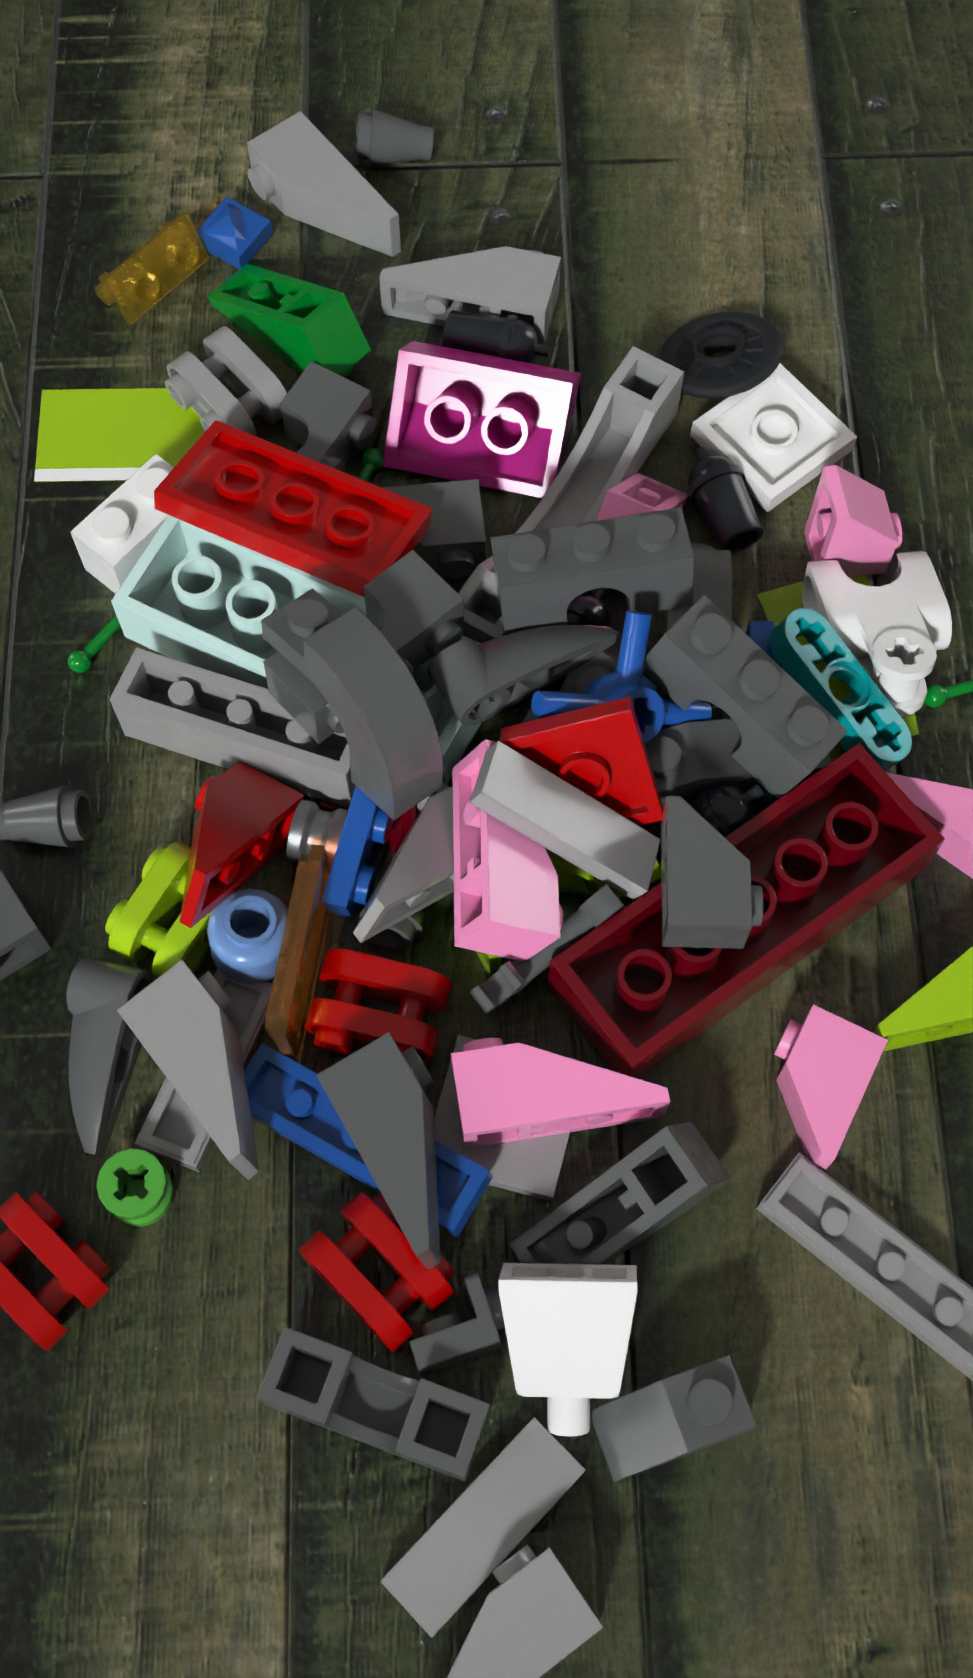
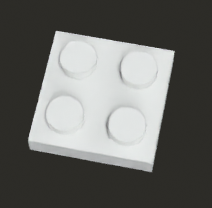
[690,363,857,513]

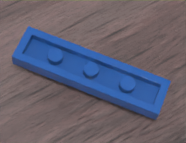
[244,1043,493,1237]

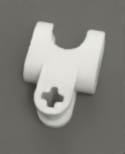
[802,551,952,717]

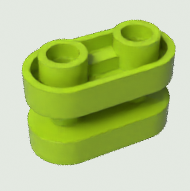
[105,841,246,978]

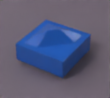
[194,197,273,269]

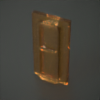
[265,844,331,1064]

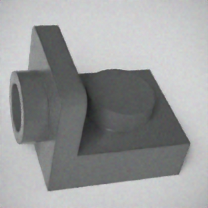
[409,1273,505,1377]

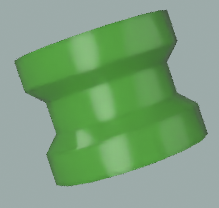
[96,1148,175,1227]

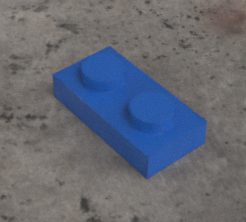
[321,786,393,920]

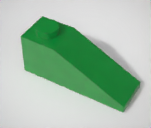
[207,263,371,377]

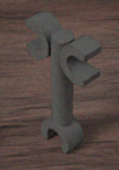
[470,884,625,1014]

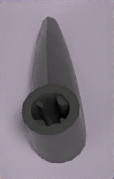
[427,625,617,726]
[66,957,153,1156]

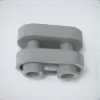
[165,326,287,436]

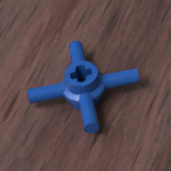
[531,610,712,743]

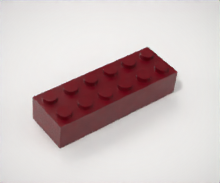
[547,743,945,1079]

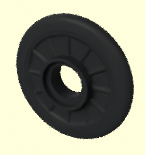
[659,312,784,398]

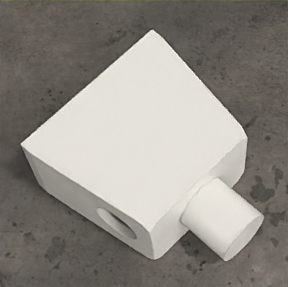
[499,1263,637,1436]

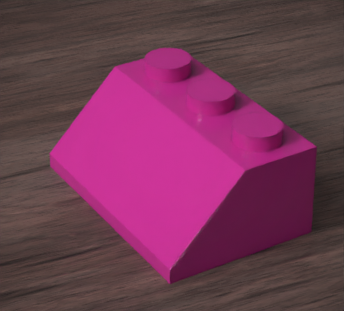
[383,341,581,498]

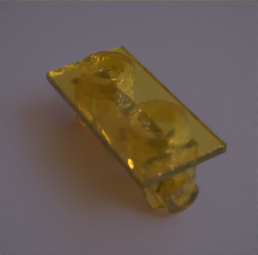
[95,211,210,325]

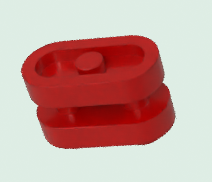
[304,949,453,1062]
[0,1191,111,1352]
[298,1191,455,1353]

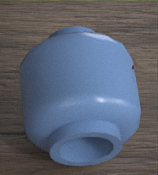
[207,888,294,984]

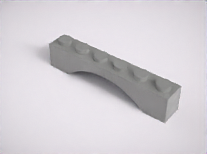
[458,346,684,643]

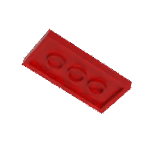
[154,420,432,597]

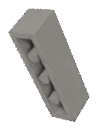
[109,647,355,809]

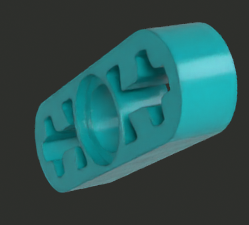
[770,608,912,771]

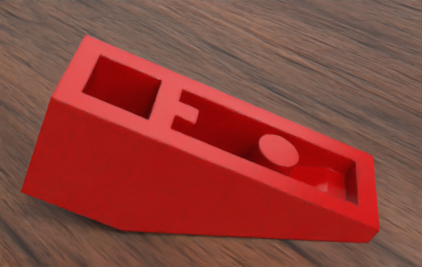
[179,761,304,928]

